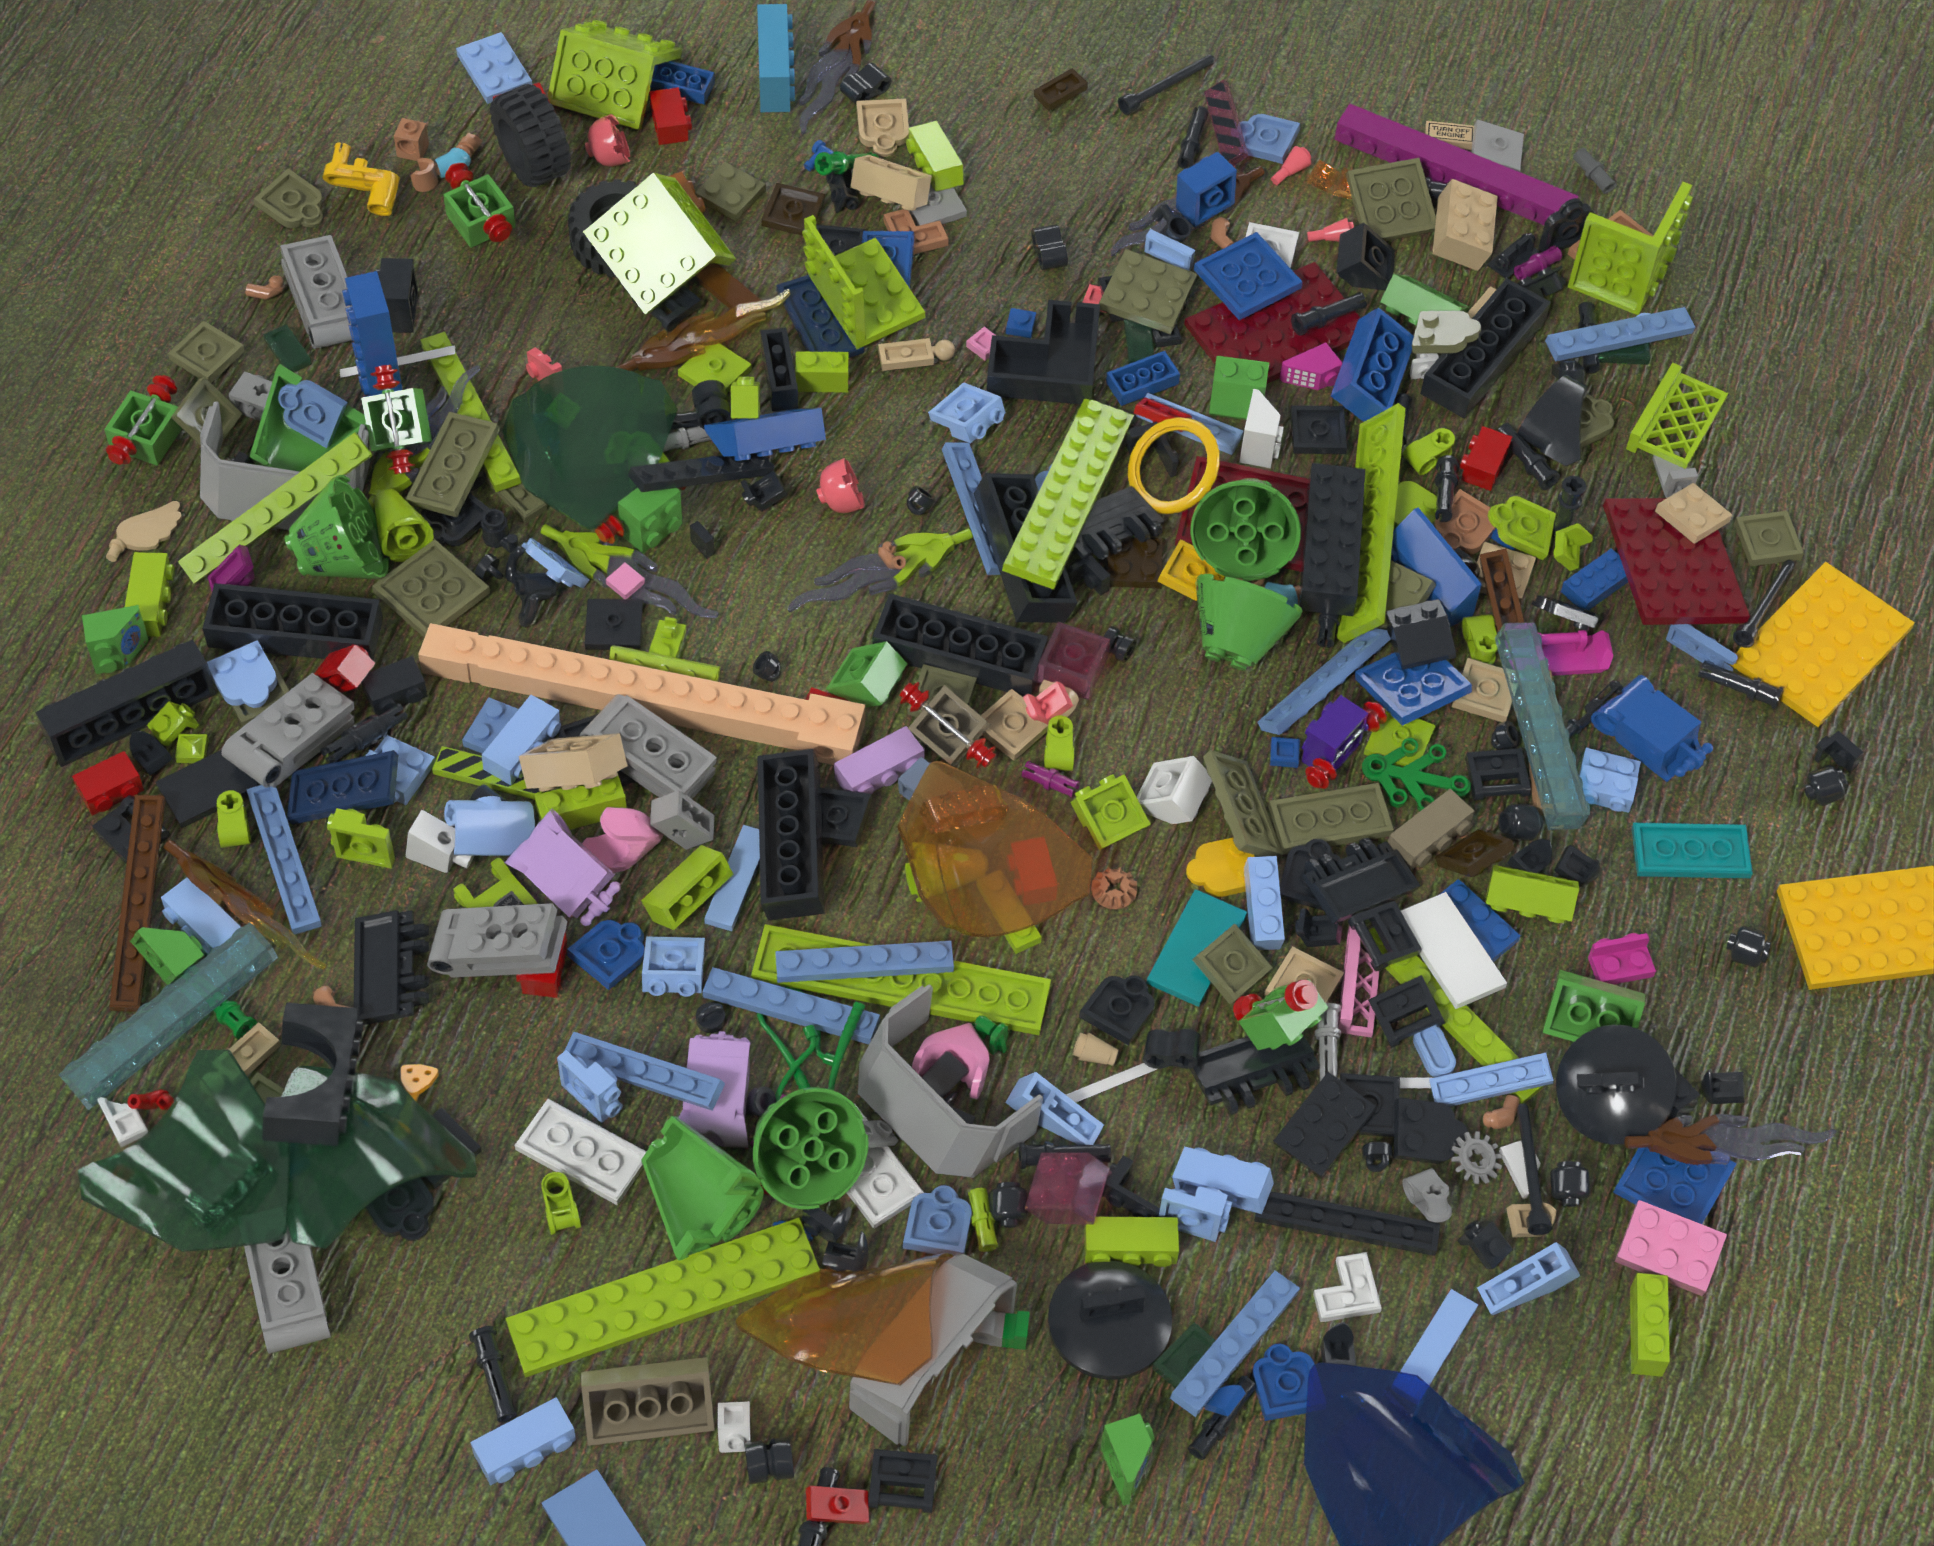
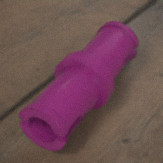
[1514,246,1562,280]
[1022,761,1080,798]

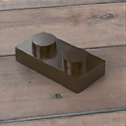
[1034,68,1088,111]

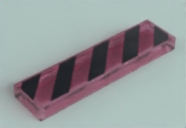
[1204,79,1249,166]

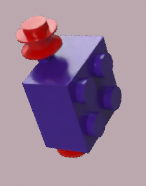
[1302,695,1387,789]

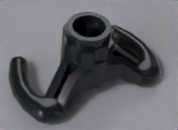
[505,546,556,628]

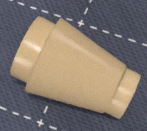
[1072,1032,1118,1066]

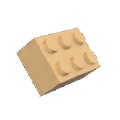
[1432,179,1497,271]
[519,733,628,792]

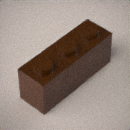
[1480,548,1525,640]

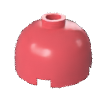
[585,114,630,167]
[817,458,865,513]

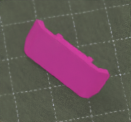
[1503,630,1613,677]

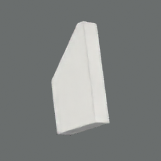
[97,1097,149,1147]
[1499,1140,1541,1199]

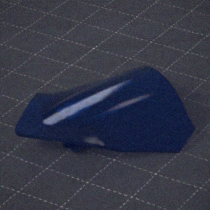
[1304,1363,1525,1546]

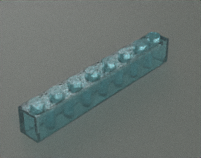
[1495,623,1590,830]
[58,922,278,1110]

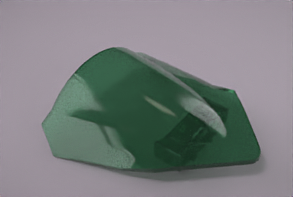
[502,366,678,530]
[77,1049,290,1252]
[264,1066,477,1249]

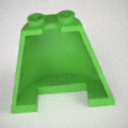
[250,364,367,472]
[641,1116,764,1261]

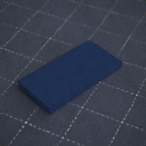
[776,275,864,358]
[287,750,399,825]

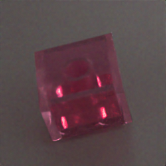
[1037,622,1110,700]
[1025,1153,1109,1225]

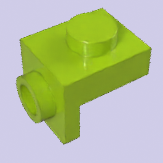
[1554,524,1593,571]
[147,701,199,746]

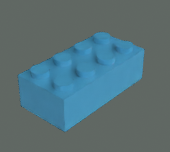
[757,4,795,112]

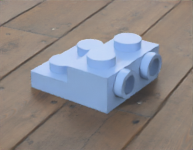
[928,383,1006,443]
[366,735,436,805]
[1574,748,1641,813]
[642,936,705,997]
[557,1050,623,1123]
[1159,1186,1232,1242]

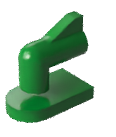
[971,1015,1008,1055]

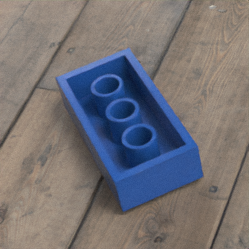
[650,61,715,105]
[1106,351,1180,406]
[1561,548,1628,610]

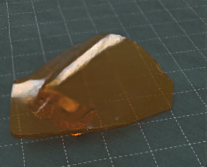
[897,761,1093,937]
[736,1253,954,1386]

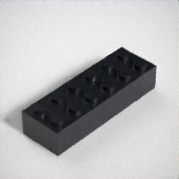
[1420,278,1551,419]
[1299,463,1365,617]
[973,473,1077,623]
[202,583,383,660]
[872,593,1048,697]
[35,639,216,767]
[757,749,825,921]

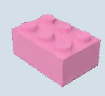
[1614,1200,1727,1296]

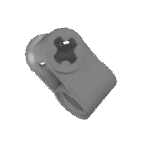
[1402,1168,1452,1222]

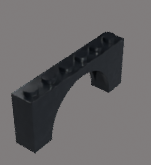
[262,1003,363,1146]

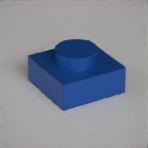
[1006,308,1036,338]

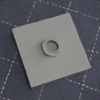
[1471,120,1524,172]
[909,184,967,226]

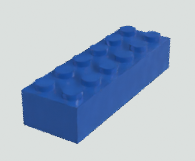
[342,271,402,397]

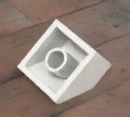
[1239,389,1284,469]
[1137,756,1212,824]

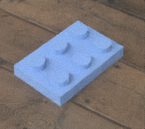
[456,32,532,104]

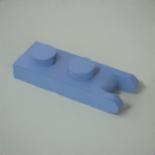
[1666,624,1738,672]

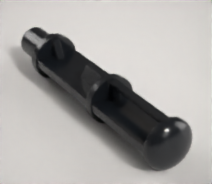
[1561,680,1623,740]

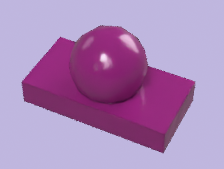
[207,544,255,591]

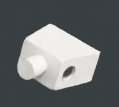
[406,810,474,873]

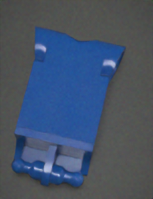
[1591,675,1713,782]

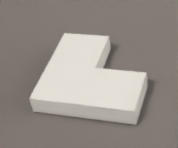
[1313,1252,1382,1322]

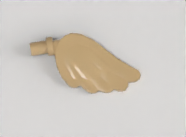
[106,501,182,562]

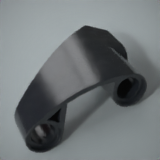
[1518,375,1588,467]

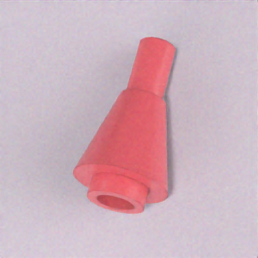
[1271,146,1311,185]
[1307,218,1354,242]

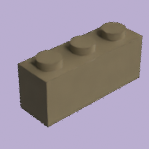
[1388,789,1474,871]

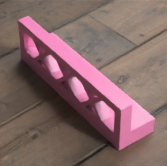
[1338,925,1379,1037]

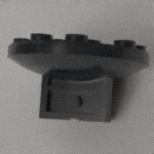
[1556,1025,1677,1145]
[1048,1261,1172,1380]

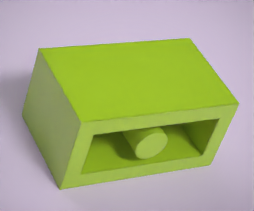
[795,351,848,392]

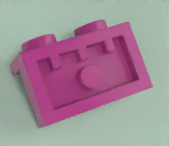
[1588,933,1656,985]

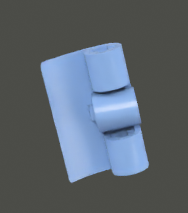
[444,796,535,856]

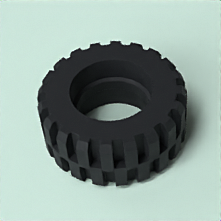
[490,84,571,187]
[568,179,637,278]

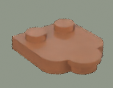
[1434,489,1496,554]

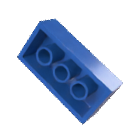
[1331,307,1414,422]

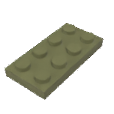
[406,412,500,517]
[1203,750,1283,859]
[1268,783,1394,854]

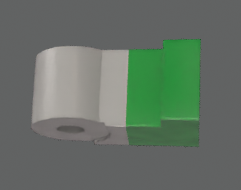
[971,1311,1030,1350]

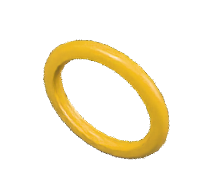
[1128,417,1220,514]

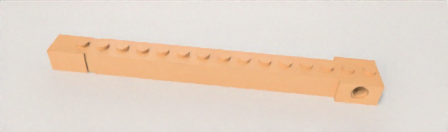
[418,623,865,765]

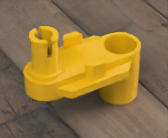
[323,142,400,216]

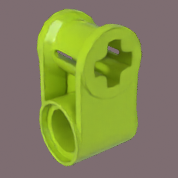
[1403,428,1455,475]
[1462,614,1500,665]
[1044,715,1074,771]
[217,790,251,848]
[541,1172,581,1235]

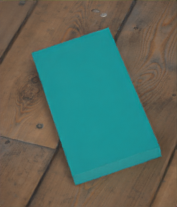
[1632,823,1753,878]
[1146,889,1248,1007]

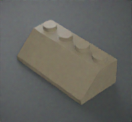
[581,1357,715,1446]

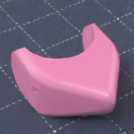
[582,807,663,873]
[912,1023,989,1100]

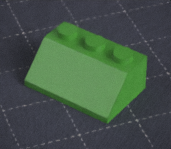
[1380,274,1472,326]
[1543,970,1645,1042]

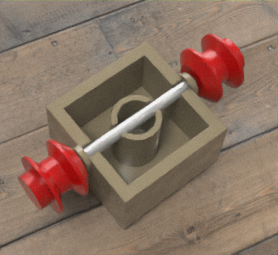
[900,682,996,769]

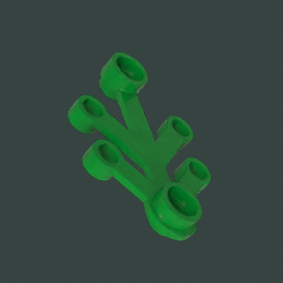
[1362,738,1471,812]

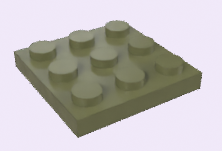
[1345,158,1436,241]
[1099,249,1197,334]
[372,539,490,638]

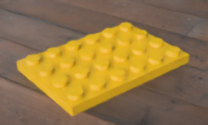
[1729,561,1915,727]
[1777,866,1934,990]

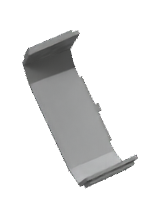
[200,402,371,531]
[858,984,1043,1178]
[849,1253,1017,1446]

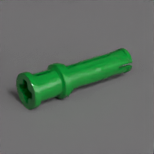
[815,151,878,175]
[182,969,257,1040]

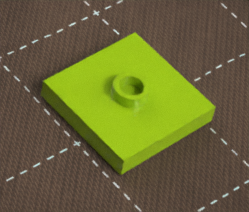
[678,338,752,393]
[1364,707,1436,767]

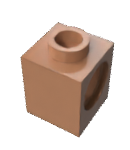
[394,118,429,161]

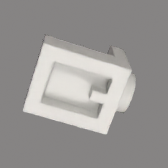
[1410,353,1438,379]
[718,1401,751,1453]

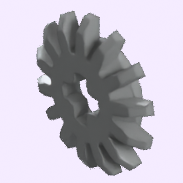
[1451,1131,1502,1184]

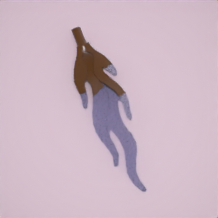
[799,0,875,134]
[1111,166,1265,256]
[1624,1114,1836,1165]

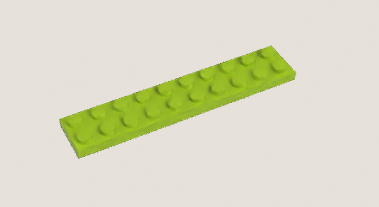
[1002,399,1134,590]
[1337,403,1406,643]
[751,924,1051,1035]
[505,1218,820,1378]

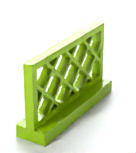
[1626,362,1728,469]

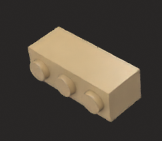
[851,155,932,211]

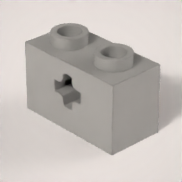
[229,371,272,421]
[650,790,714,850]

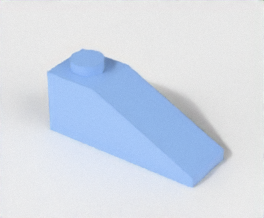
[1005,1072,1104,1145]
[1477,1242,1580,1315]

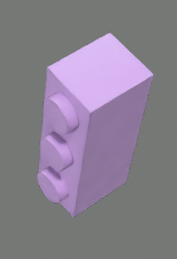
[834,726,924,794]

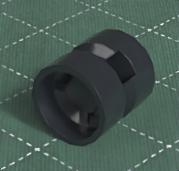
[692,380,732,430]
[744,1436,794,1484]

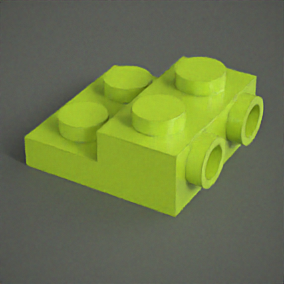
[1070,774,1151,851]
[327,808,395,869]

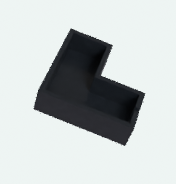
[986,300,1100,404]

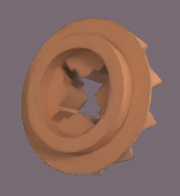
[1091,867,1137,909]

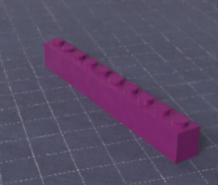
[1334,104,1579,225]

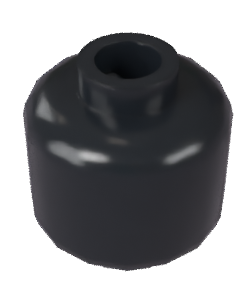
[1803,765,1848,806]
[1498,804,1543,841]
[1726,926,1772,967]
[1550,1161,1590,1207]
[989,1182,1029,1228]

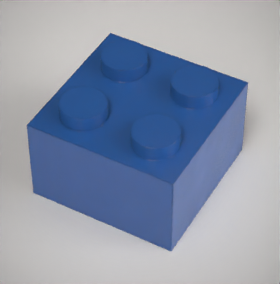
[1176,151,1237,227]

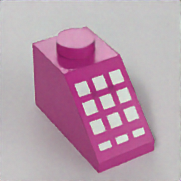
[1280,343,1342,390]

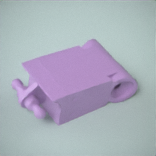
[504,809,621,926]
[679,1031,750,1149]

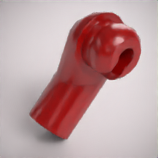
[127,1089,174,1110]

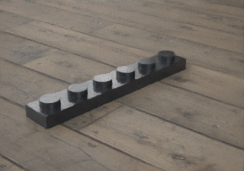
[628,453,775,492]
[1254,1191,1440,1256]

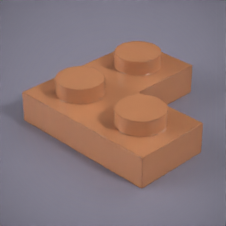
[883,209,949,255]

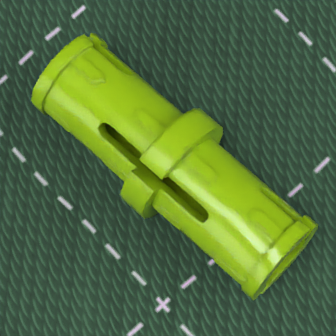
[968,1188,998,1252]

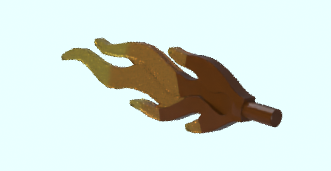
[614,289,790,377]
[164,840,327,970]

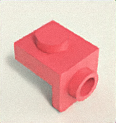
[1023,681,1073,725]

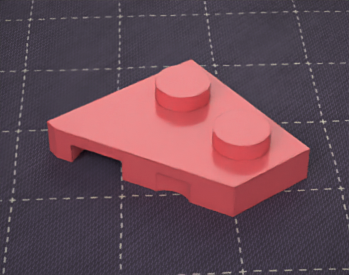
[526,347,565,401]

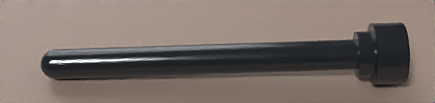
[1118,54,1215,115]
[1733,559,1795,648]
[1517,1103,1552,1235]

